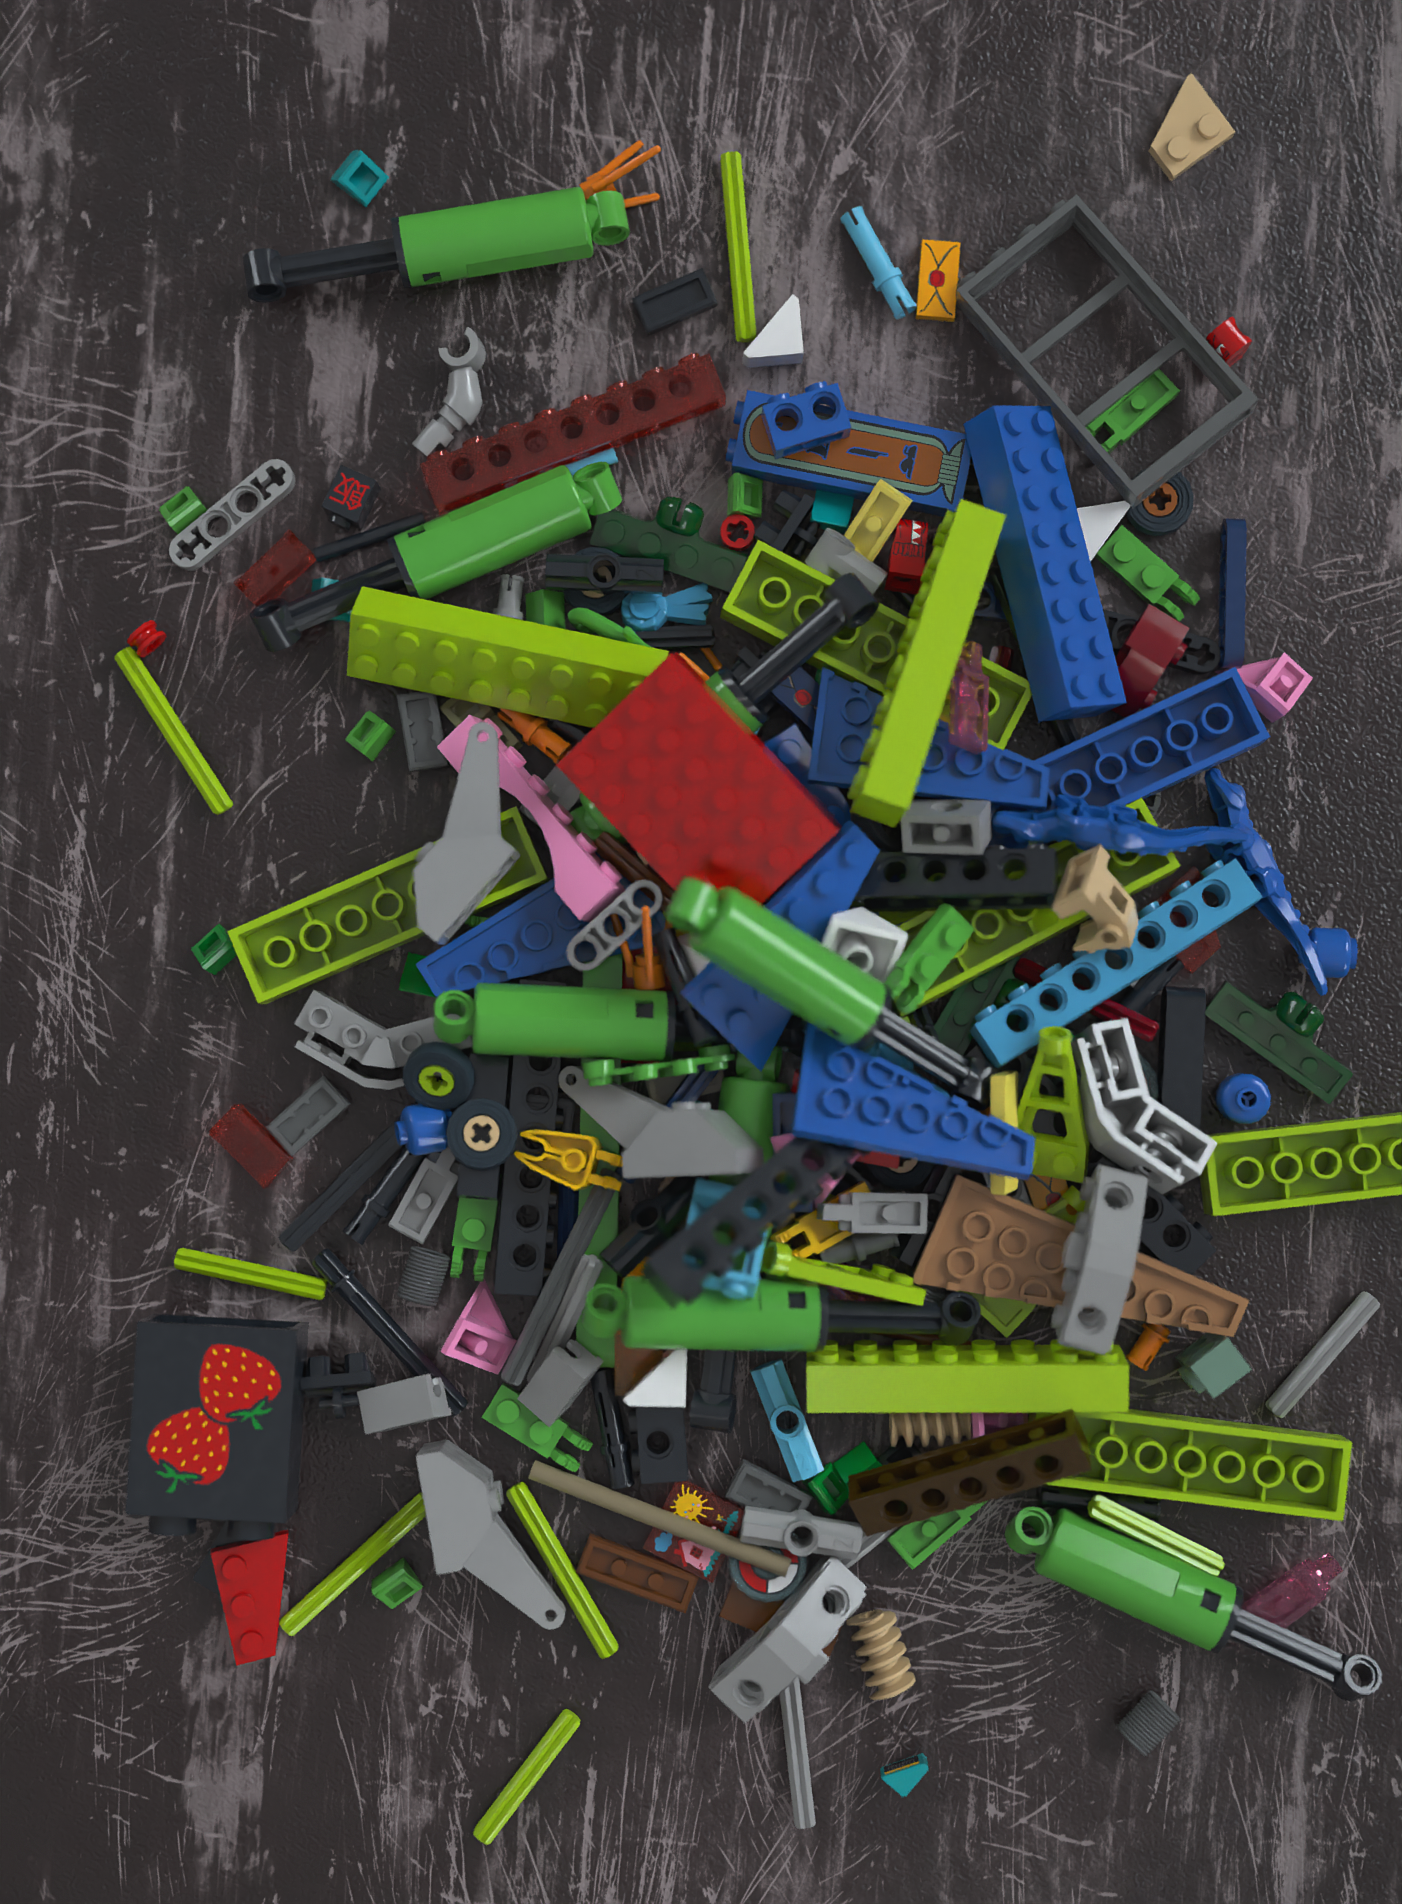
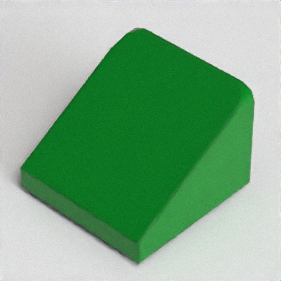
[398,953,436,998]

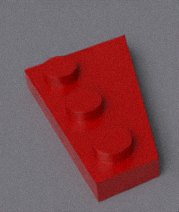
[211,1529,288,1666]

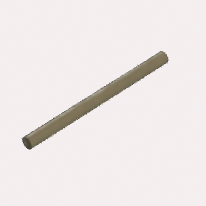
[529,1460,792,1578]

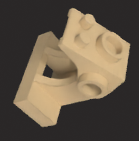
[1052,844,1139,953]

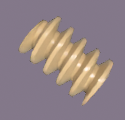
[889,1412,971,1447]
[846,1609,916,1700]

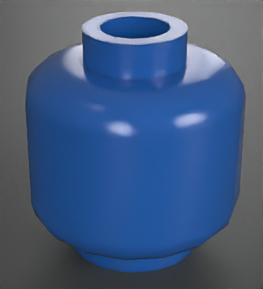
[1298,927,1357,978]
[1215,1073,1271,1124]
[394,1103,452,1156]

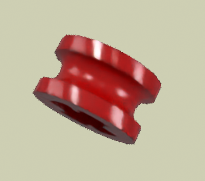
[720,514,755,552]
[127,620,167,658]

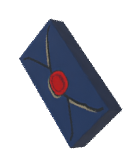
[769,667,820,736]

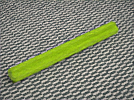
[720,151,757,342]
[114,647,233,815]
[506,1482,618,1659]
[279,1492,426,1636]

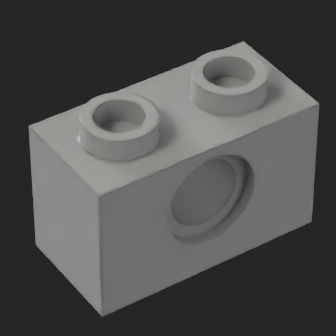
[901,799,992,855]

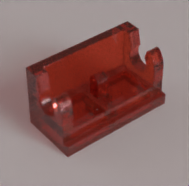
[233,529,316,607]
[209,1104,295,1189]

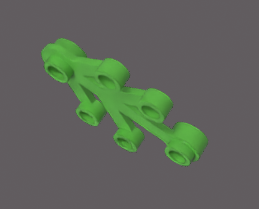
[582,1045,735,1087]

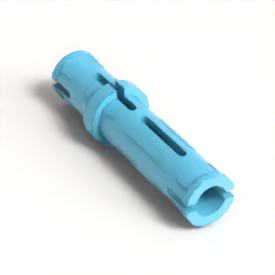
[840,206,917,319]

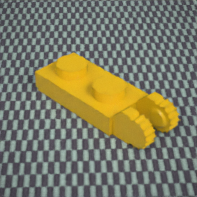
[770,1181,870,1258]

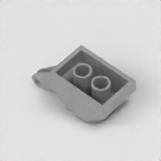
[413,722,521,946]
[558,1066,764,1178]
[416,1439,566,1630]

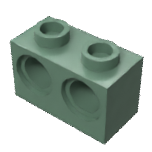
[1175,1333,1252,1398]

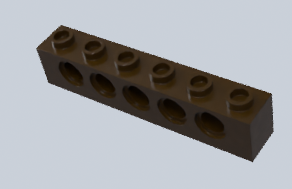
[849,1409,1092,1537]

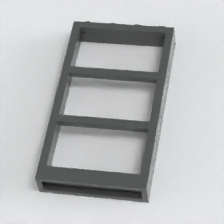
[956,194,1259,509]

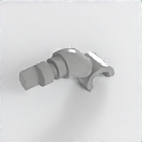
[412,327,486,456]

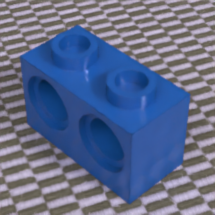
[761,381,852,459]

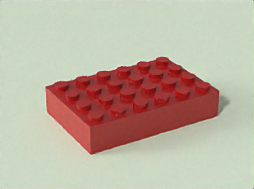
[556,652,842,904]

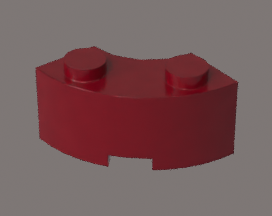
[1111,604,1189,718]

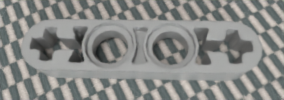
[169,459,296,571]

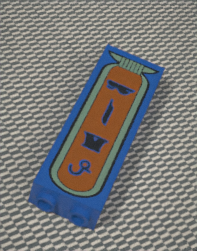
[725,390,971,517]

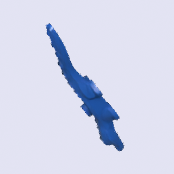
[1204,768,1328,996]
[993,794,1249,856]

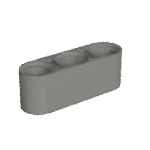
[567,880,663,970]

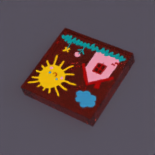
[643,1481,744,1583]

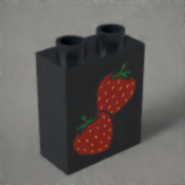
[125,1313,309,1540]

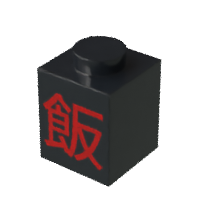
[321,465,381,531]

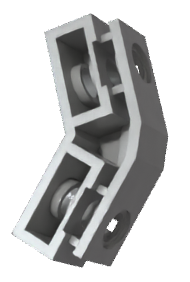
[294,990,472,1090]
[1071,1018,1217,1194]
[1051,1164,1148,1355]
[708,1556,867,1723]

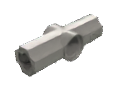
[740,1505,862,1560]

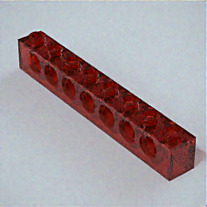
[420,353,726,515]

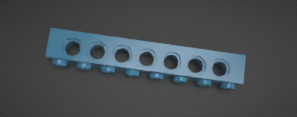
[970,858,1262,1069]

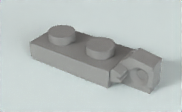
[388,1147,460,1244]
[817,1192,928,1234]

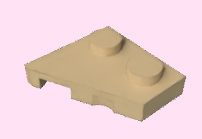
[1149,73,1235,181]

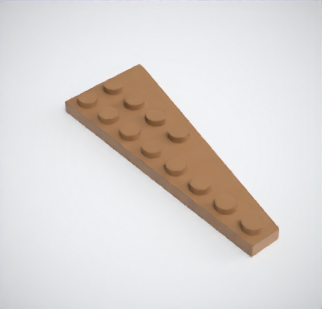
[912,1173,1249,1337]

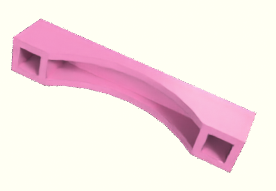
[437,715,626,922]

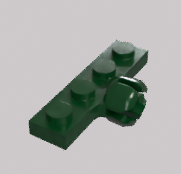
[590,497,749,592]
[934,955,1031,1056]
[1205,980,1354,1104]

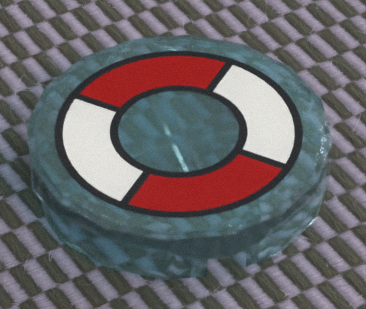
[728,1532,807,1603]

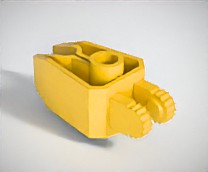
[514,1130,623,1191]

